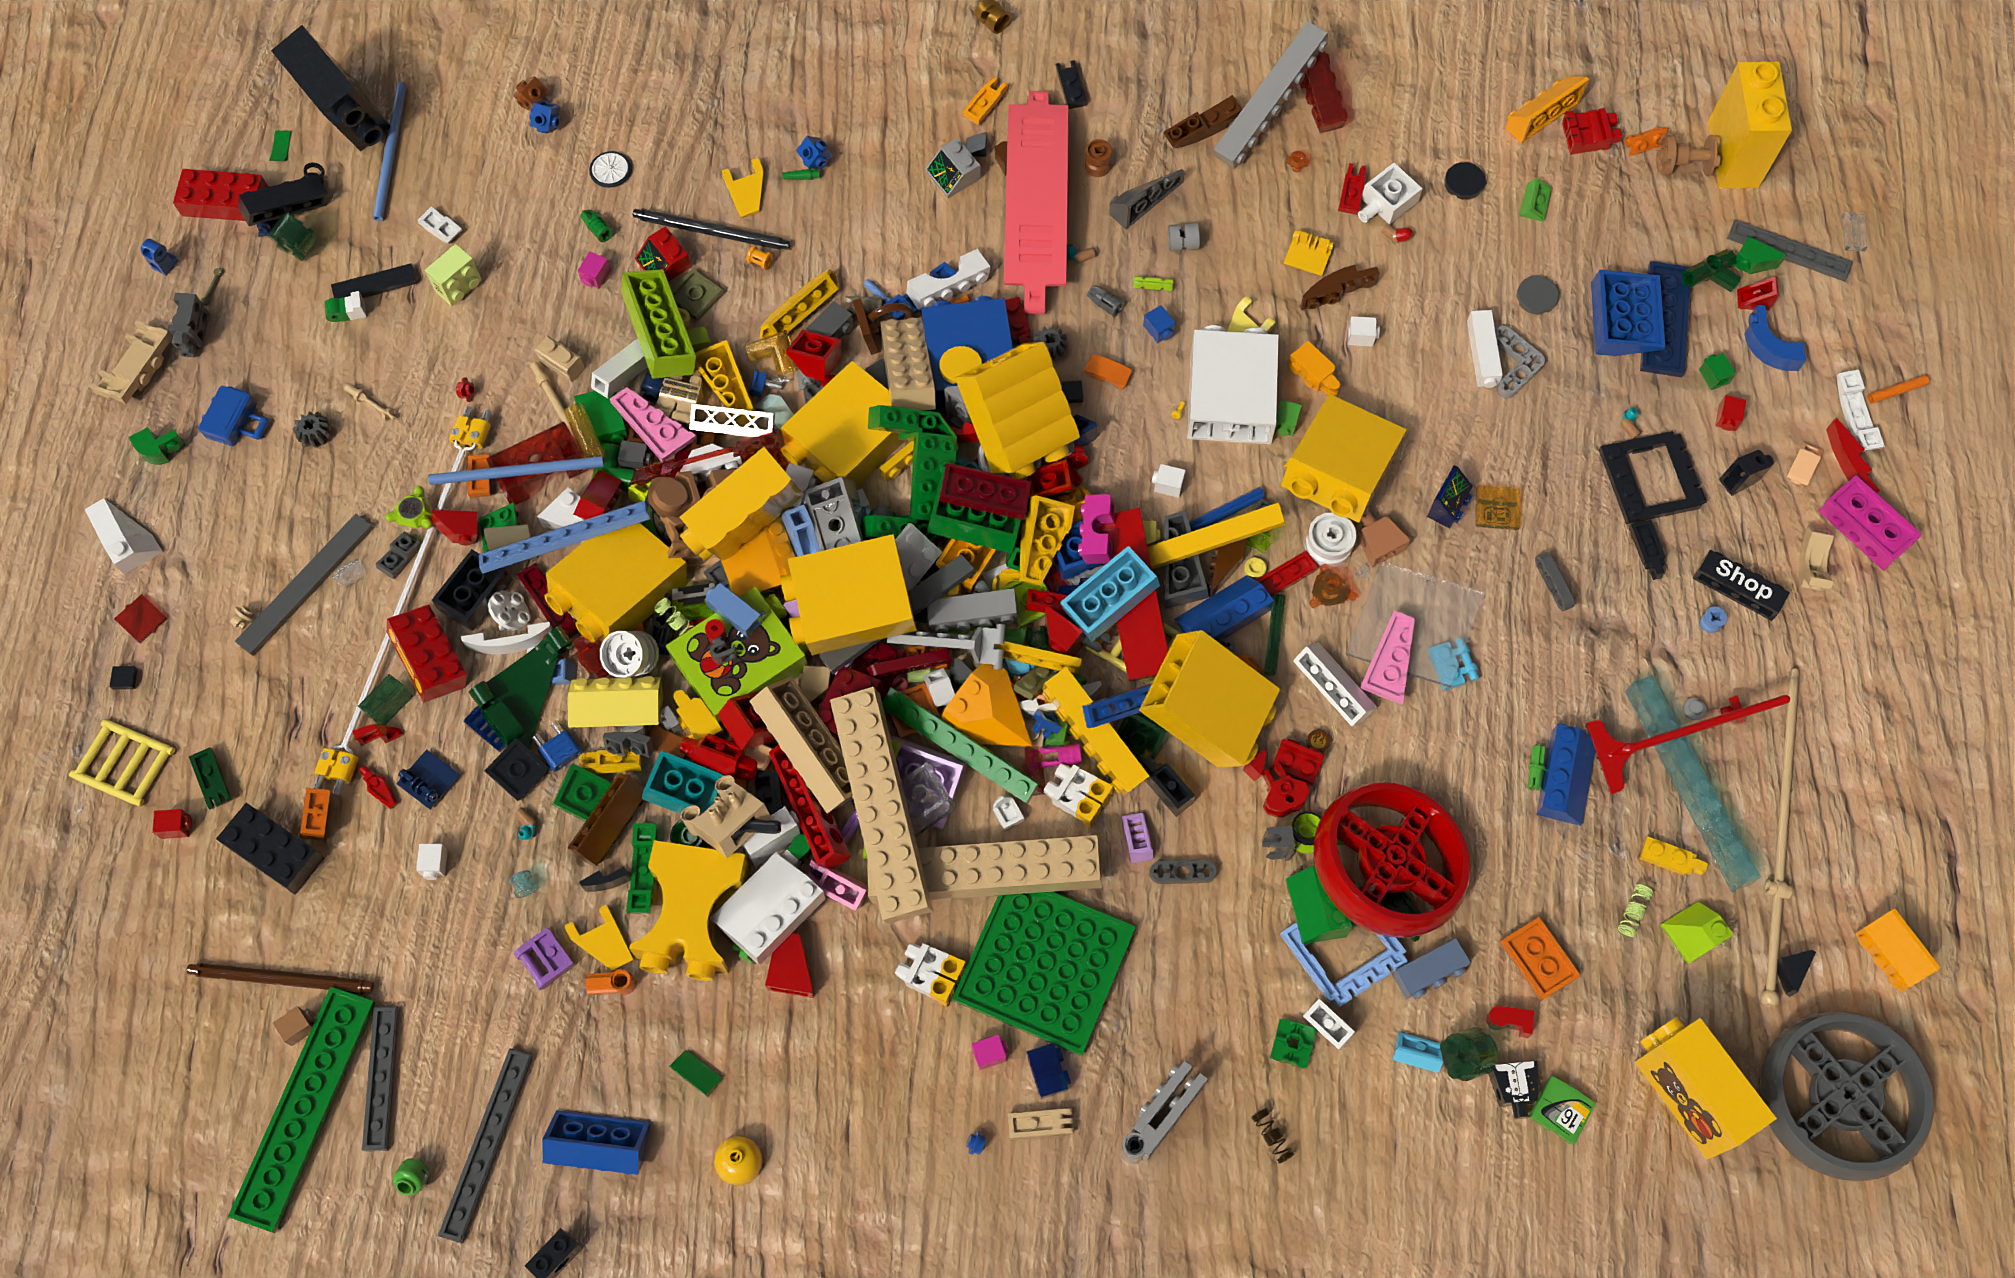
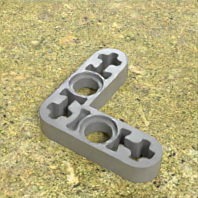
[1495,326,1545,399]

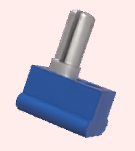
[749,370,783,397]

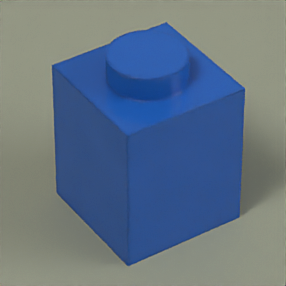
[1143,305,1176,343]

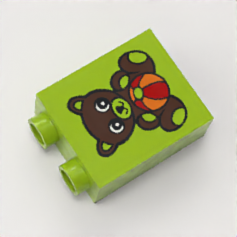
[666,587,809,727]

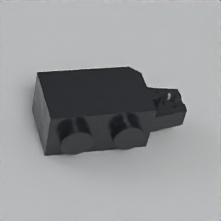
[1141,756,1195,817]

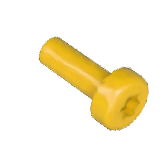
[1171,401,1185,419]

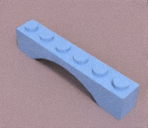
[781,505,820,557]

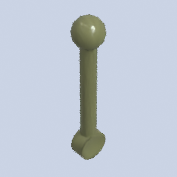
[201,268,223,305]

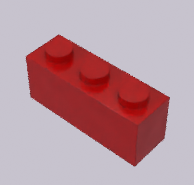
[573,469,622,520]

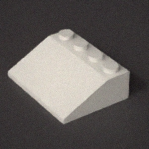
[710,853,825,966]

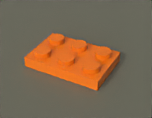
[1500,917,1581,1001]

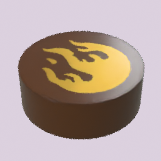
[1307,729,1330,753]

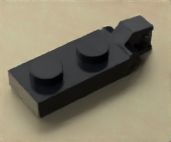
[1629,520,1666,580]

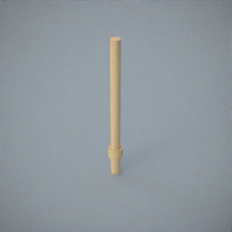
[530,362,592,458]

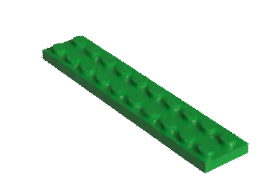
[228,987,376,1233]

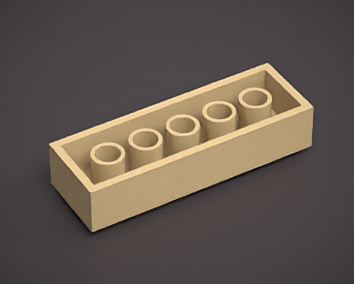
[880,317,936,410]
[750,676,853,813]

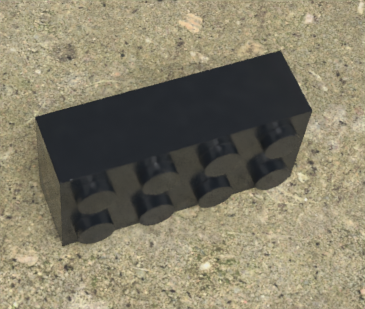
[216,802,324,895]

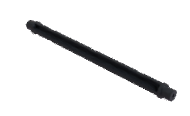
[633,209,790,250]

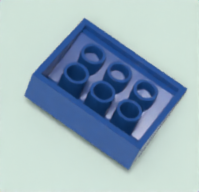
[1591,270,1666,356]

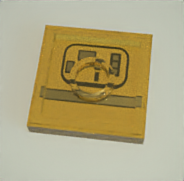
[1475,485,1520,530]

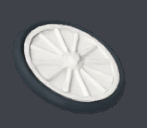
[589,151,631,188]

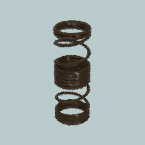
[1251,1108,1295,1164]

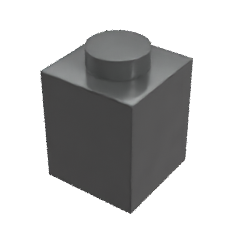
[617,441,652,472]

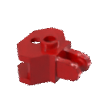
[1262,763,1310,818]

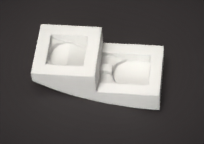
[418,206,462,244]

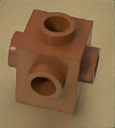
[513,76,549,110]

